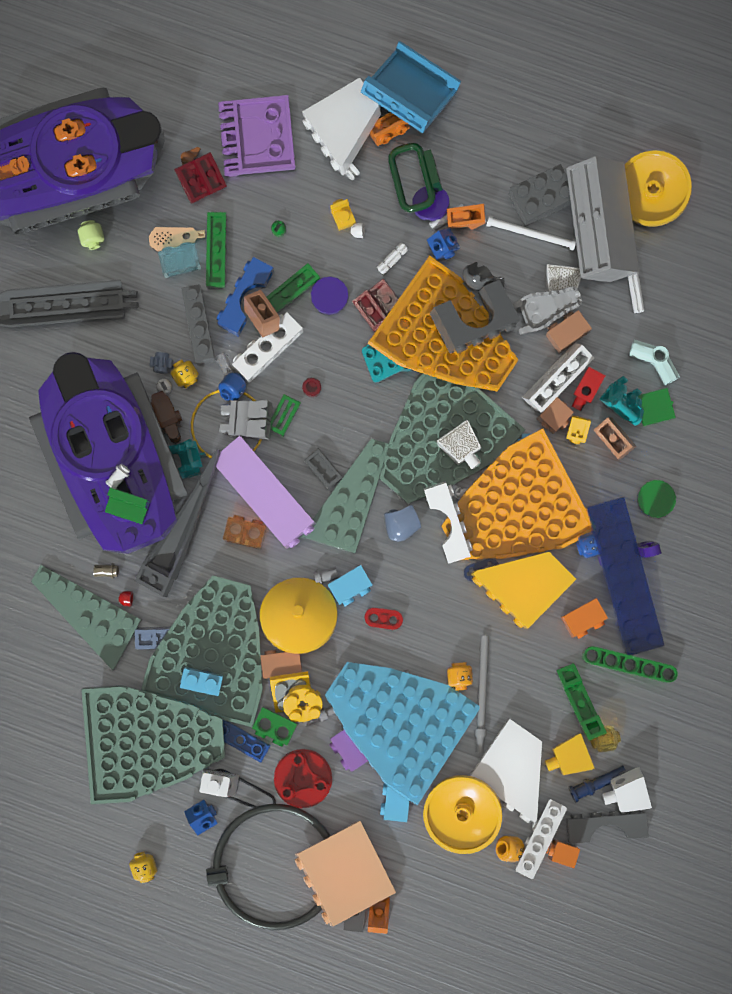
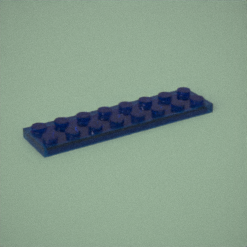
[586,497,665,655]

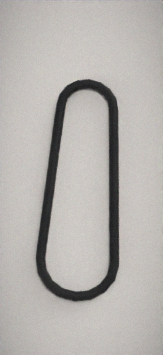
[215,769,276,808]

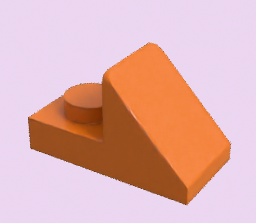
[447,204,486,230]
[368,897,390,934]

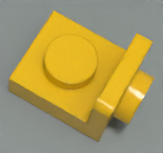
[330,199,356,231]
[566,415,591,444]

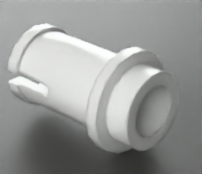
[106,464,130,489]

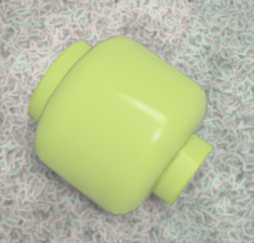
[78,220,105,250]

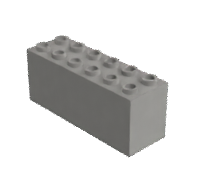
[566,156,640,282]

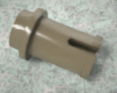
[93,563,119,579]

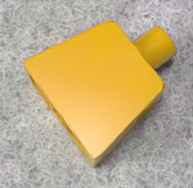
[545,733,595,775]

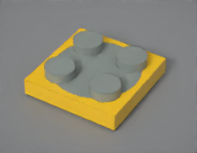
[270,671,311,713]

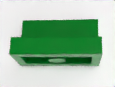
[105,488,150,524]

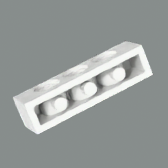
[232,312,303,383]
[522,343,594,413]

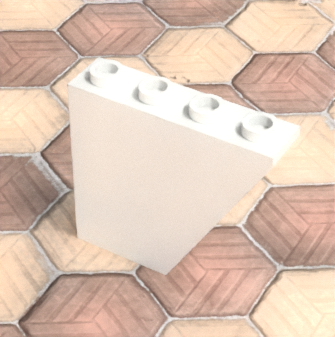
[302,78,381,176]
[469,719,542,823]

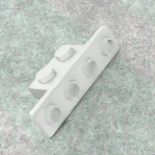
[516,799,567,879]

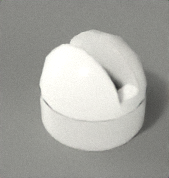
[351,223,365,238]
[157,379,172,395]

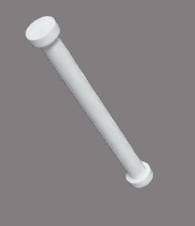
[487,215,576,250]

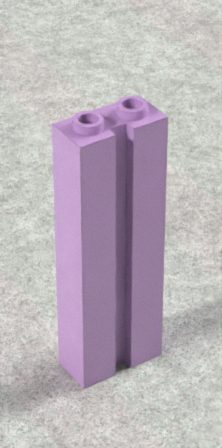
[216,436,316,549]

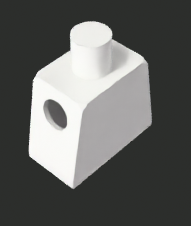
[602,767,652,812]

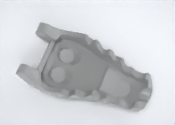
[512,286,582,335]

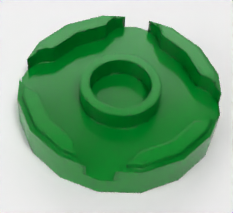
[637,480,676,518]

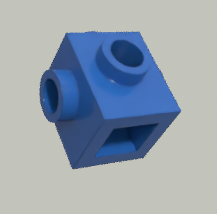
[427,228,460,260]
[184,800,218,836]

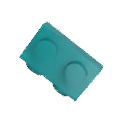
[362,345,411,383]

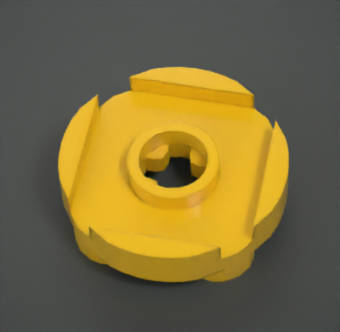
[283,685,322,722]

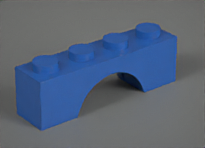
[216,257,274,337]

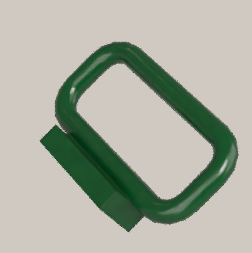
[388,143,443,213]

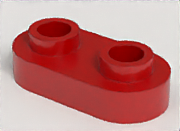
[364,608,403,630]

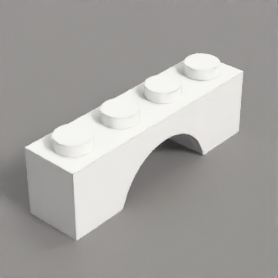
[423,481,472,564]

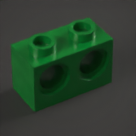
[252,707,298,747]

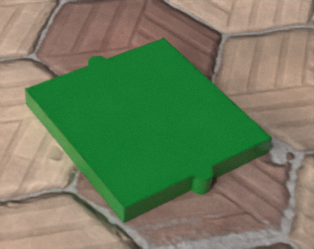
[638,388,676,426]

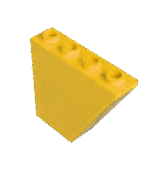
[471,552,576,629]

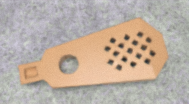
[149,227,206,252]

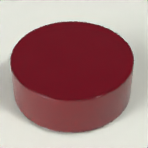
[302,377,321,397]

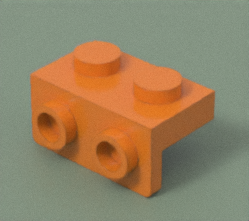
[370,112,410,147]

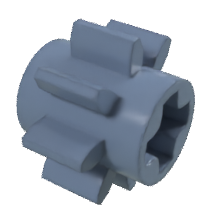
[149,352,173,374]

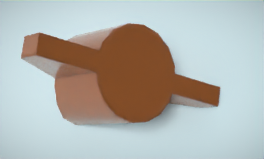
[181,147,201,165]

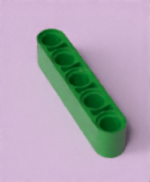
[582,646,678,683]

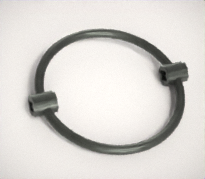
[206,804,330,930]

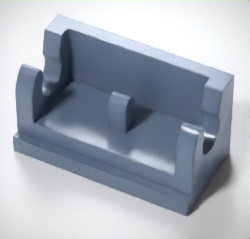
[135,626,171,649]

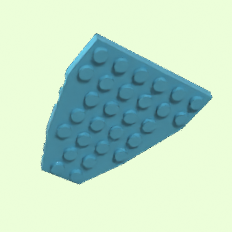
[325,662,480,805]

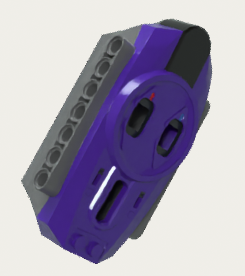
[29,352,188,554]

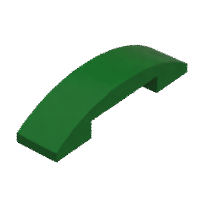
[556,663,607,741]

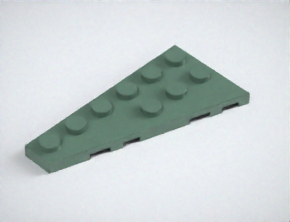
[301,439,389,554]
[31,565,142,671]

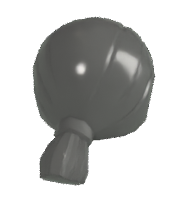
[463,262,505,290]

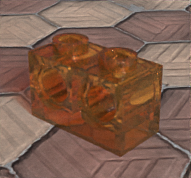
[223,515,267,550]

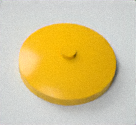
[625,150,692,227]
[260,578,338,654]
[423,775,502,854]

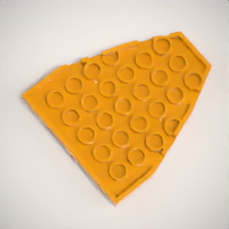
[368,255,518,391]
[441,428,597,560]

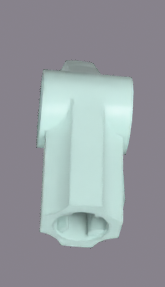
[629,339,680,385]

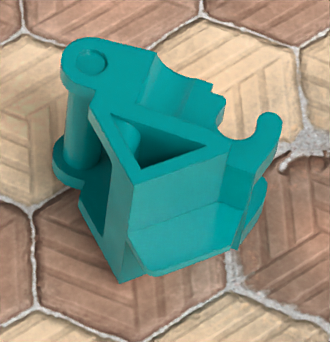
[599,376,644,426]
[169,439,206,480]

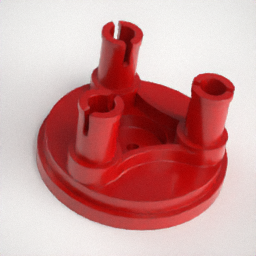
[274,749,332,808]

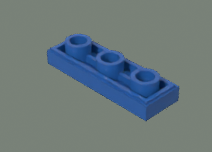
[223,720,271,763]

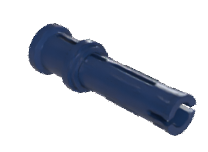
[568,765,626,803]

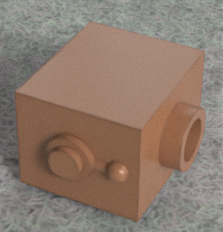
[536,397,574,434]

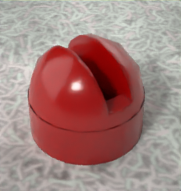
[118,591,133,607]

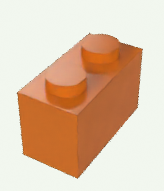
[561,598,608,639]
[546,838,580,868]

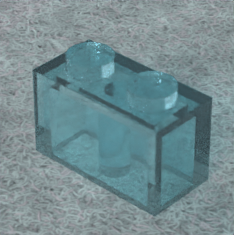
[158,242,202,278]

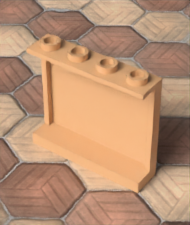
[294,821,396,926]

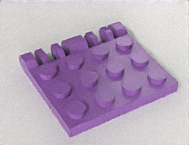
[218,95,295,177]

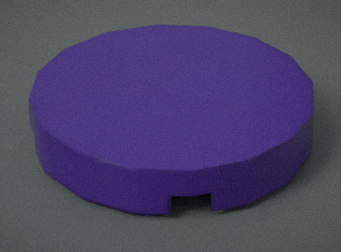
[412,186,450,221]
[311,277,349,315]

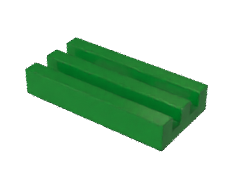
[269,394,301,437]

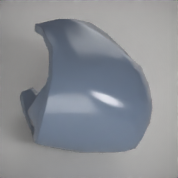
[384,505,421,542]

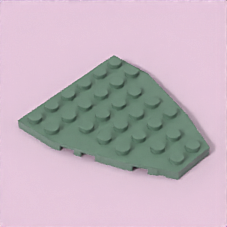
[380,373,526,504]
[141,575,263,727]
[81,685,225,804]

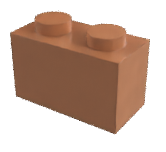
[244,289,280,338]
[546,310,592,354]
[594,417,636,459]
[260,650,302,679]

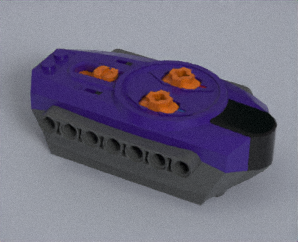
[0,87,165,235]

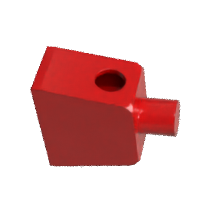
[571,367,606,411]

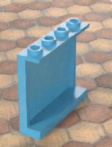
[361,41,461,133]

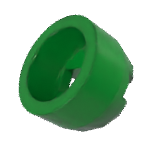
[271,220,286,237]

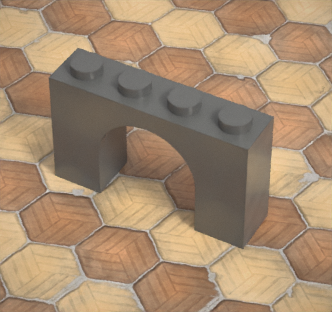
[430,280,520,354]

